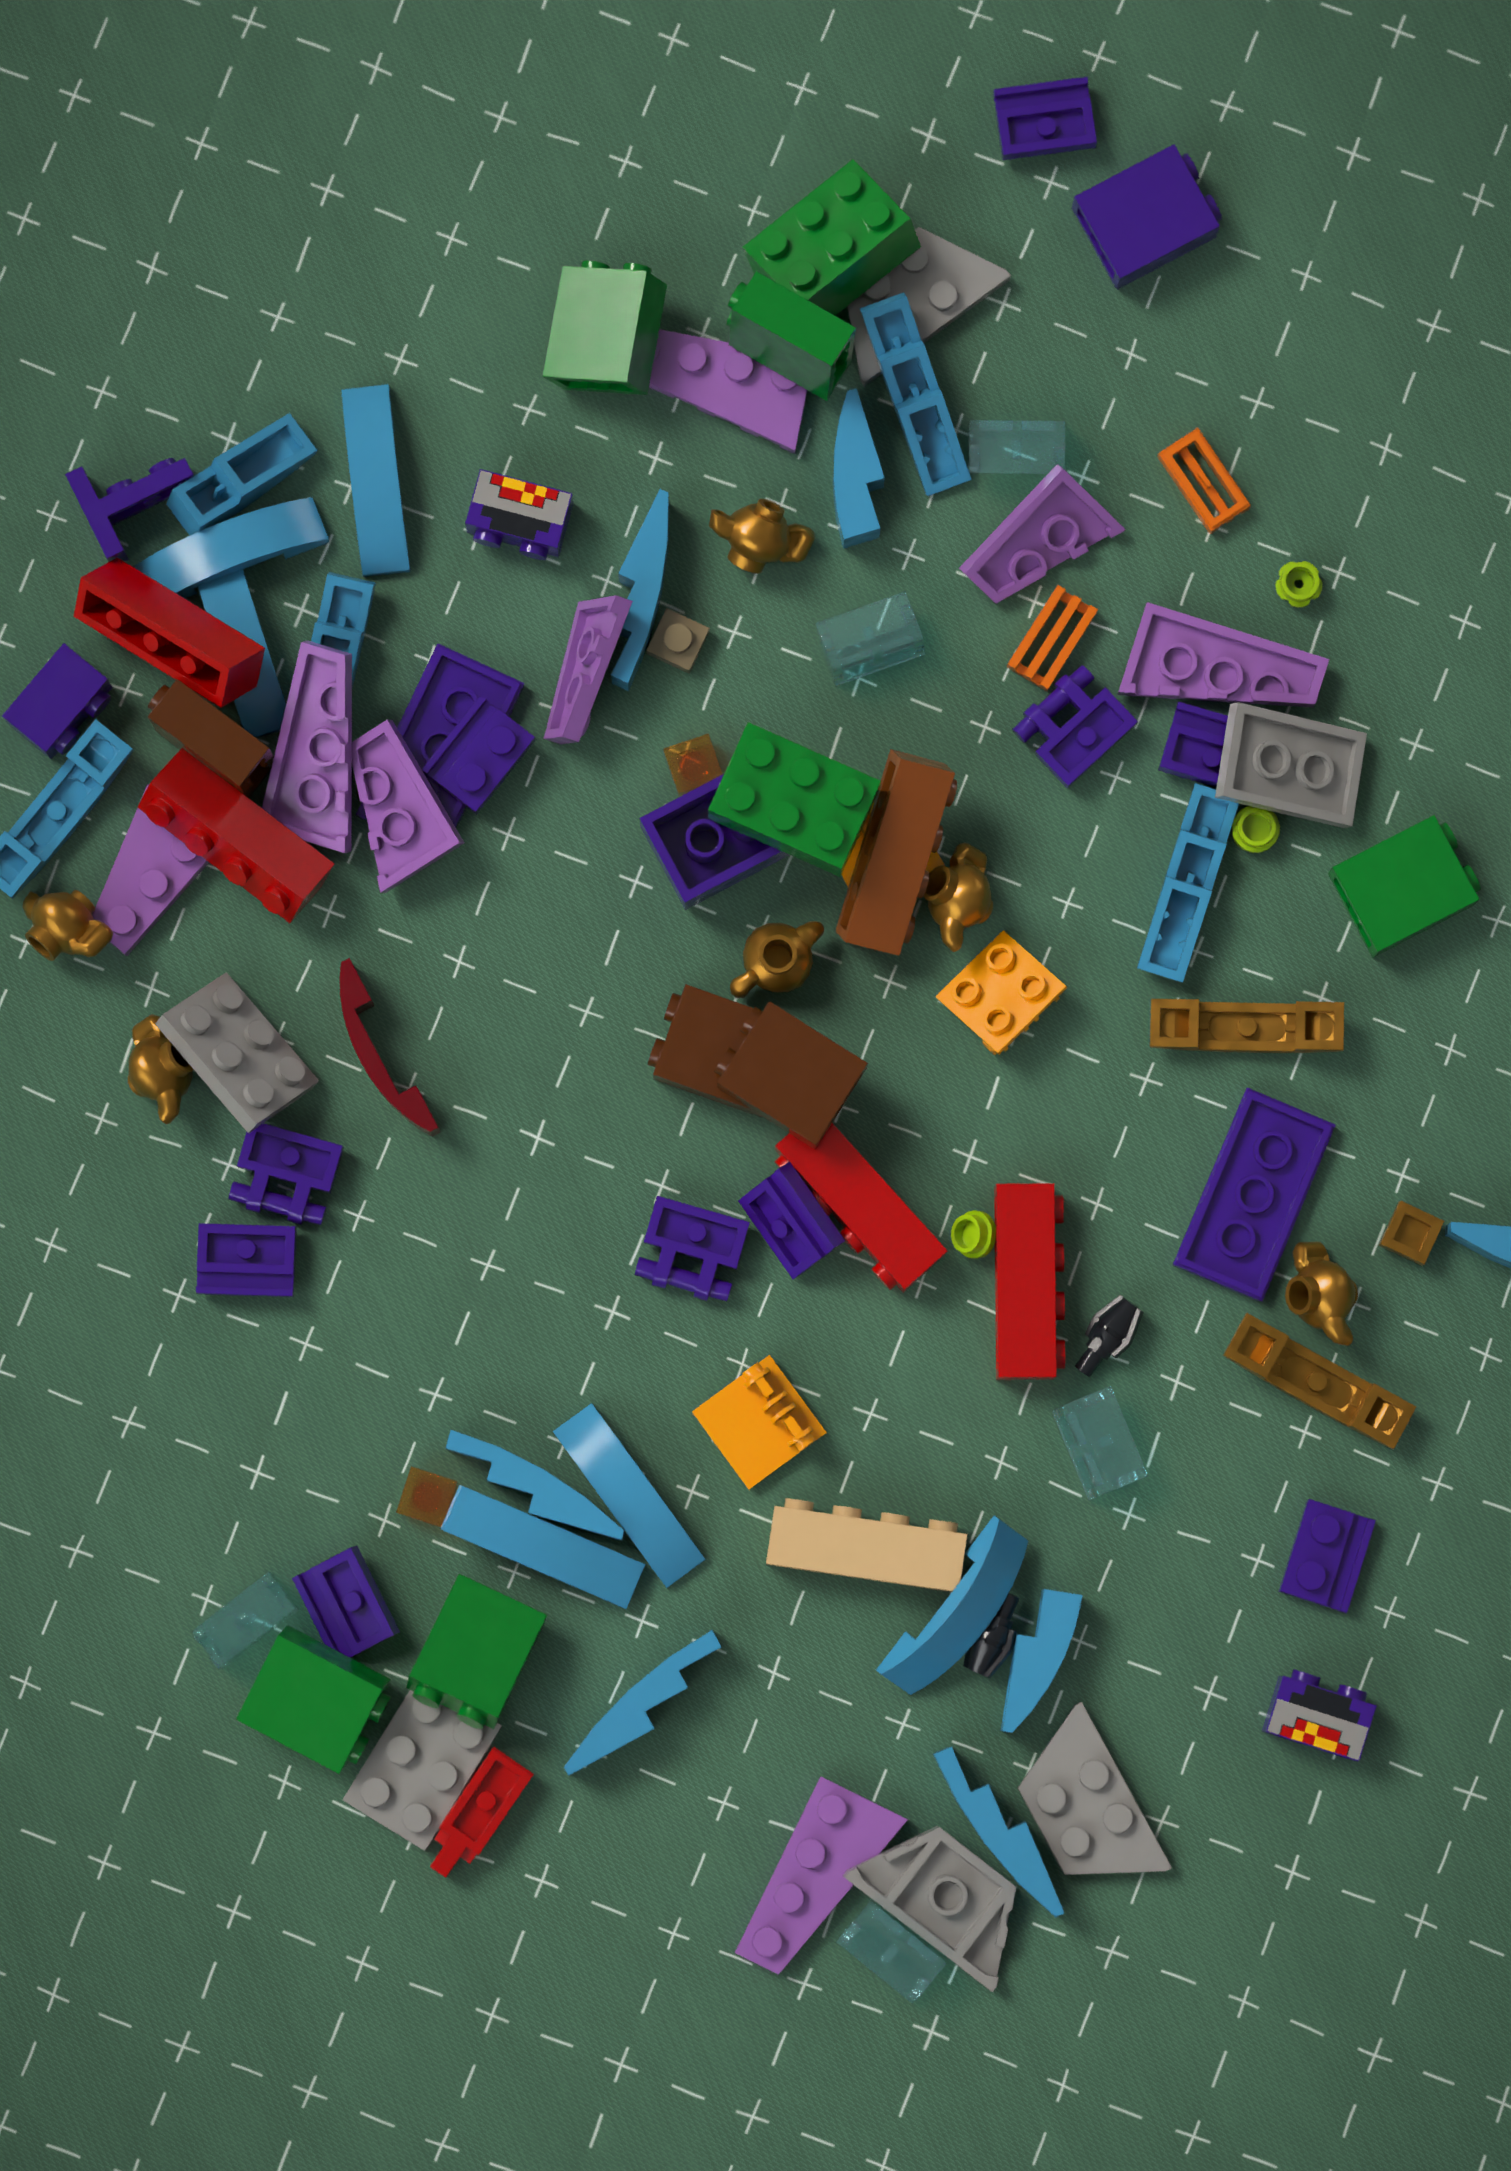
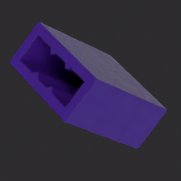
[1072,144,1222,290]

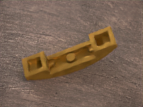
[1150,999,1344,1053]
[1223,1313,1416,1449]

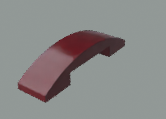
[340,958,441,1137]

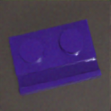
[993,77,1097,160]
[422,695,536,815]
[1158,701,1228,787]
[738,1162,845,1279]
[196,1223,297,1297]
[1278,1499,1376,1613]
[292,1545,400,1658]

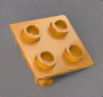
[935,930,1067,1055]
[692,1355,827,1490]

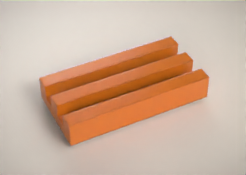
[1157,428,1251,534]
[1007,585,1098,692]

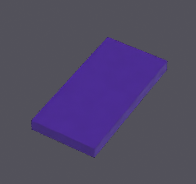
[356,643,524,829]
[1172,1087,1336,1302]

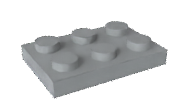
[1215,702,1367,828]
[155,972,319,1134]
[342,1690,502,1851]

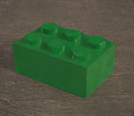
[742,159,921,315]
[708,722,881,877]

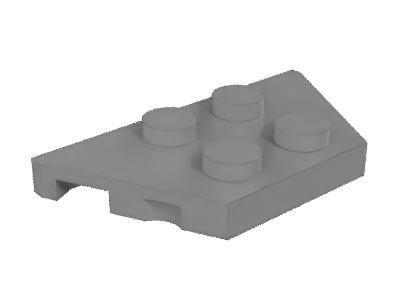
[846,227,1011,387]
[1017,1702,1172,1875]
[843,1826,1016,1992]

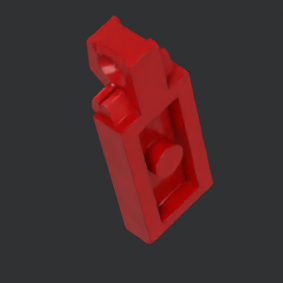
[430,1747,534,1878]

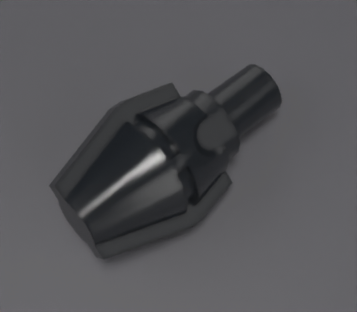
[1075,1295,1144,1377]
[964,1593,1020,1678]

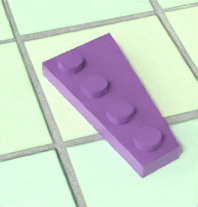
[649,329,808,454]
[1117,602,1329,707]
[262,641,352,853]
[735,1776,908,1975]

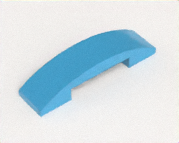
[341,384,410,577]
[135,497,330,598]
[198,569,286,738]
[0,719,134,899]
[553,1403,706,1588]
[876,1515,1028,1695]

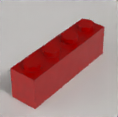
[74,557,265,708]
[137,748,335,923]
[774,1123,948,1293]
[994,1183,1065,1380]

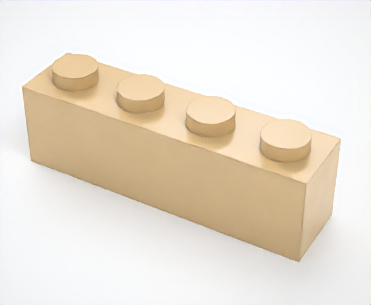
[766,1498,967,1592]

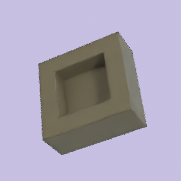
[646,608,710,674]

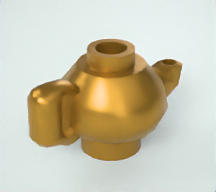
[709,499,815,574]
[924,842,993,952]
[23,890,113,961]
[730,921,825,999]
[128,1014,194,1124]
[1285,1242,1358,1346]

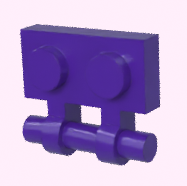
[1012,665,1138,789]
[228,1124,344,1225]
[634,1196,750,1302]

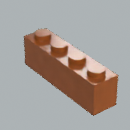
[835,749,957,956]

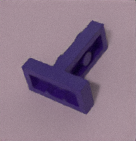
[65,458,194,562]

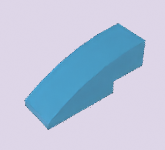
[833,388,885,549]
[166,413,317,536]
[1001,1589,1083,1733]

